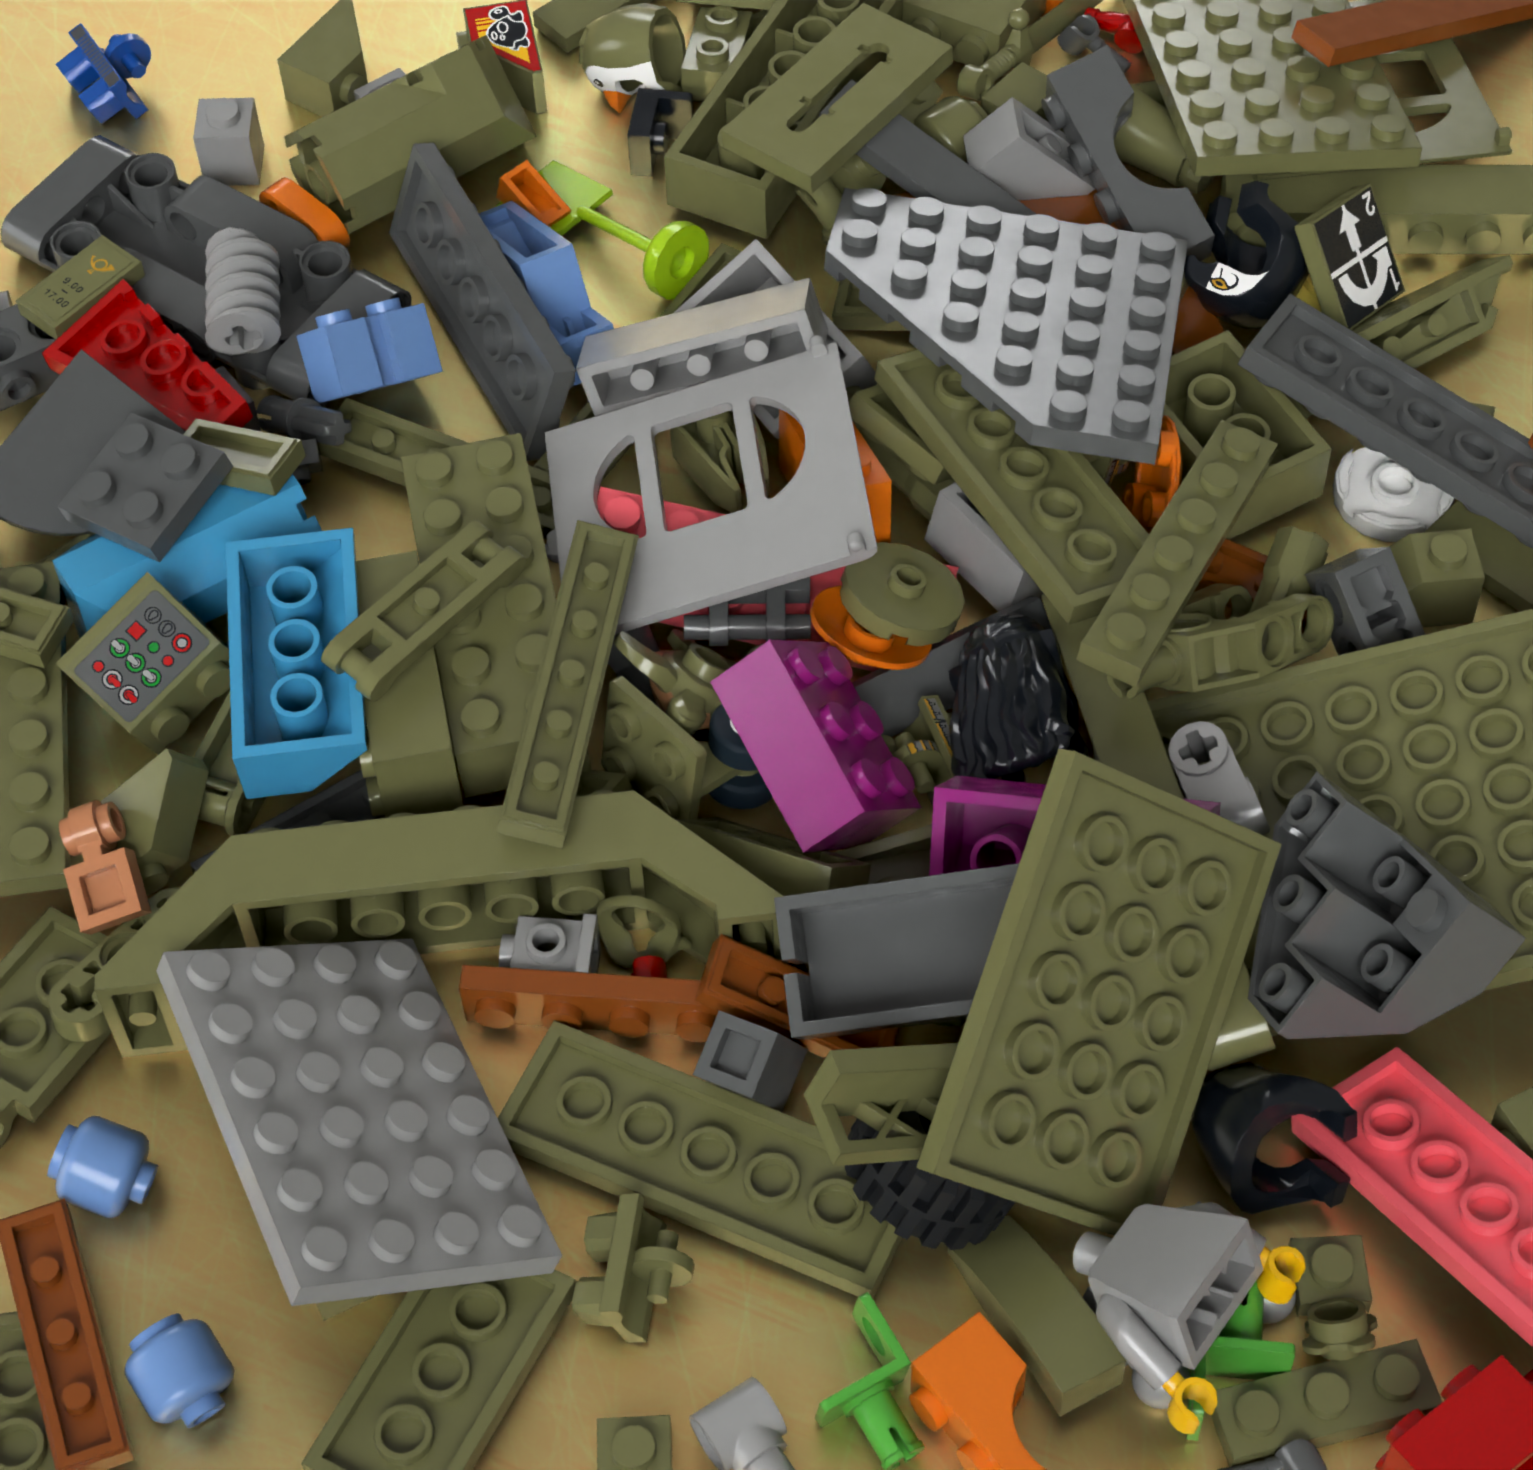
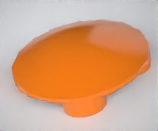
[1122,415,1183,534]

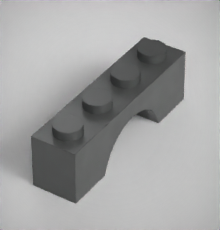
[1041,45,1215,267]

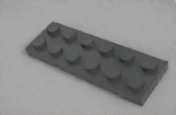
[389,143,576,461]
[1237,293,1533,548]

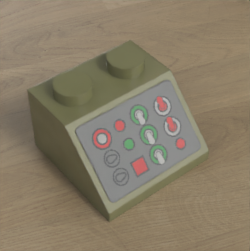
[56,572,230,755]

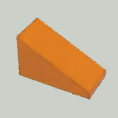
[496,160,571,227]

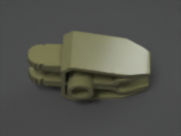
[670,411,771,513]

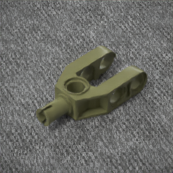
[1107,583,1334,699]

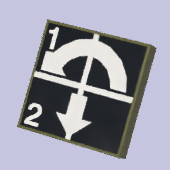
[1294,183,1405,330]

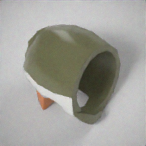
[579,3,686,114]

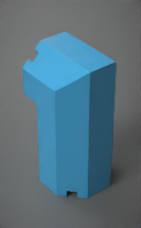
[52,474,322,638]

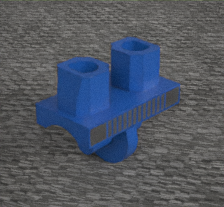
[56,23,151,125]

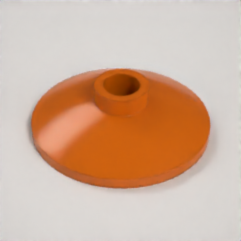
[810,585,932,670]

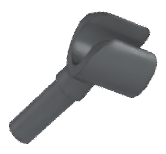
[1057,15,1132,74]
[1217,1439,1327,1470]

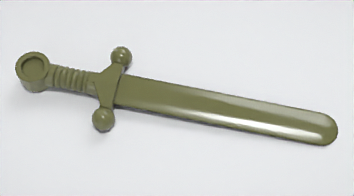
[957,0,1103,101]

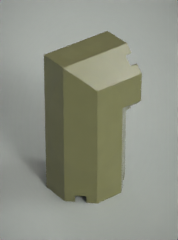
[284,35,536,234]

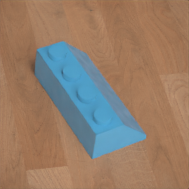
[225,528,367,799]

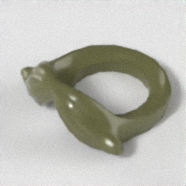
[596,895,692,968]

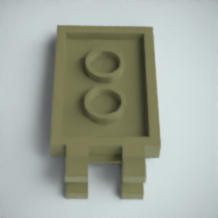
[0,906,112,1149]

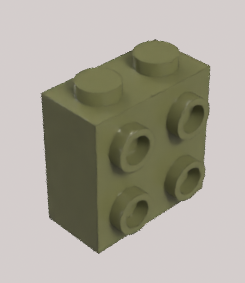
[902,0,1046,66]

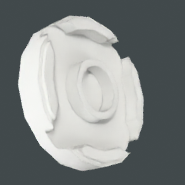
[1333,447,1455,542]

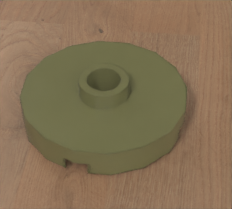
[840,542,965,646]

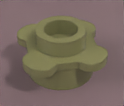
[1302,1298,1378,1361]

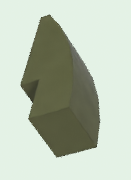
[948,1215,1126,1417]

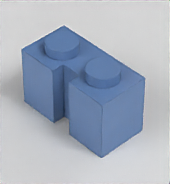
[296,297,443,404]

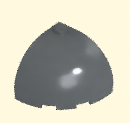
[0,349,185,536]

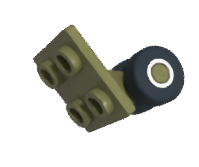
[601,676,773,820]

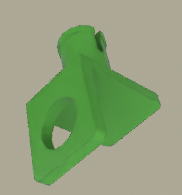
[1186,1280,1295,1441]
[815,1292,925,1470]

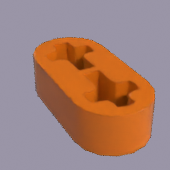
[259,177,350,248]

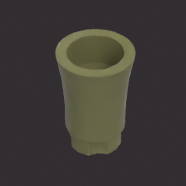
[1114,84,1215,194]

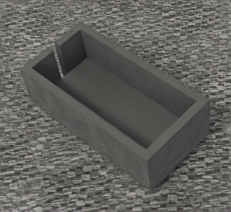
[774,863,1019,1040]

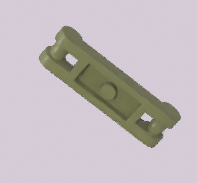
[321,519,527,702]

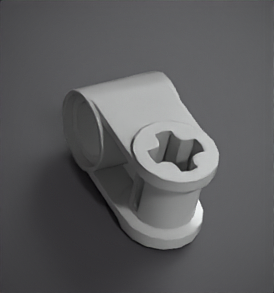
[1168,721,1270,835]

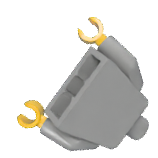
[1073,1202,1305,1434]

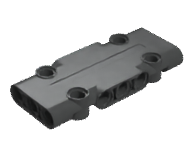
[0,135,412,407]

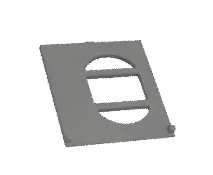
[544,335,877,635]

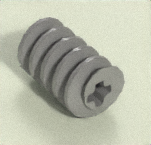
[205,227,281,356]

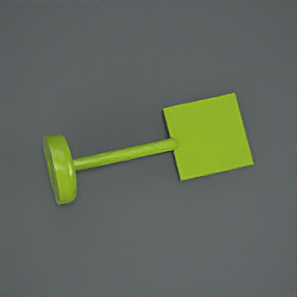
[496,160,709,300]

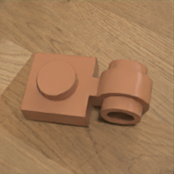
[59,800,152,935]

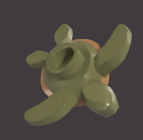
[613,628,737,736]

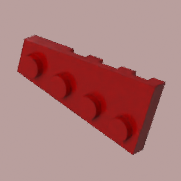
[42,279,253,431]

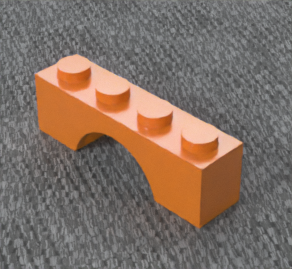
[909,1312,1047,1470]

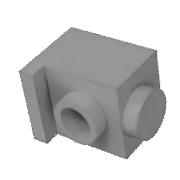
[499,914,601,973]

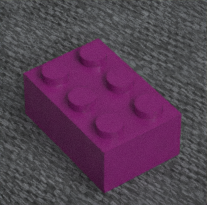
[710,639,922,853]

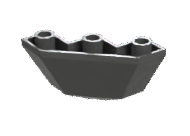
[1248,772,1526,1040]

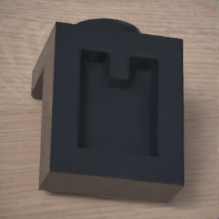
[627,88,694,177]

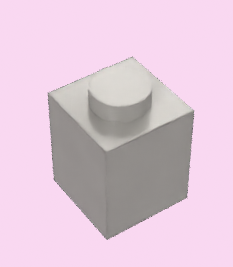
[193,98,264,186]

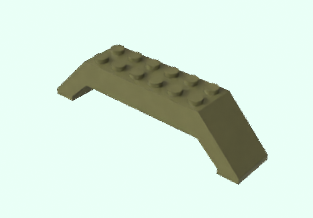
[94,790,788,1058]

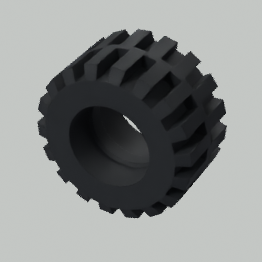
[845,1111,1015,1250]

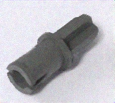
[256,395,352,446]

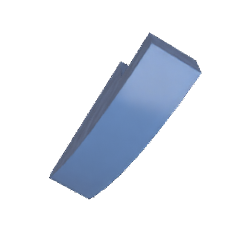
[479,201,614,387]

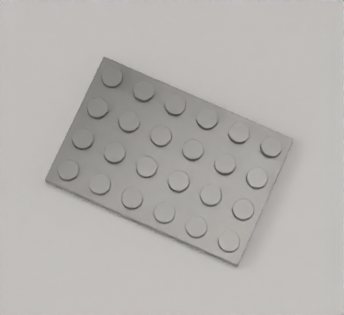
[156,939,562,1306]

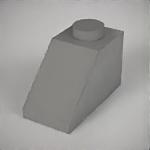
[963,97,1095,200]

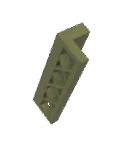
[804,1043,958,1166]

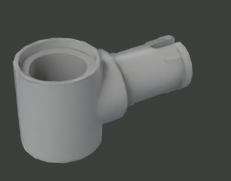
[689,1377,795,1470]

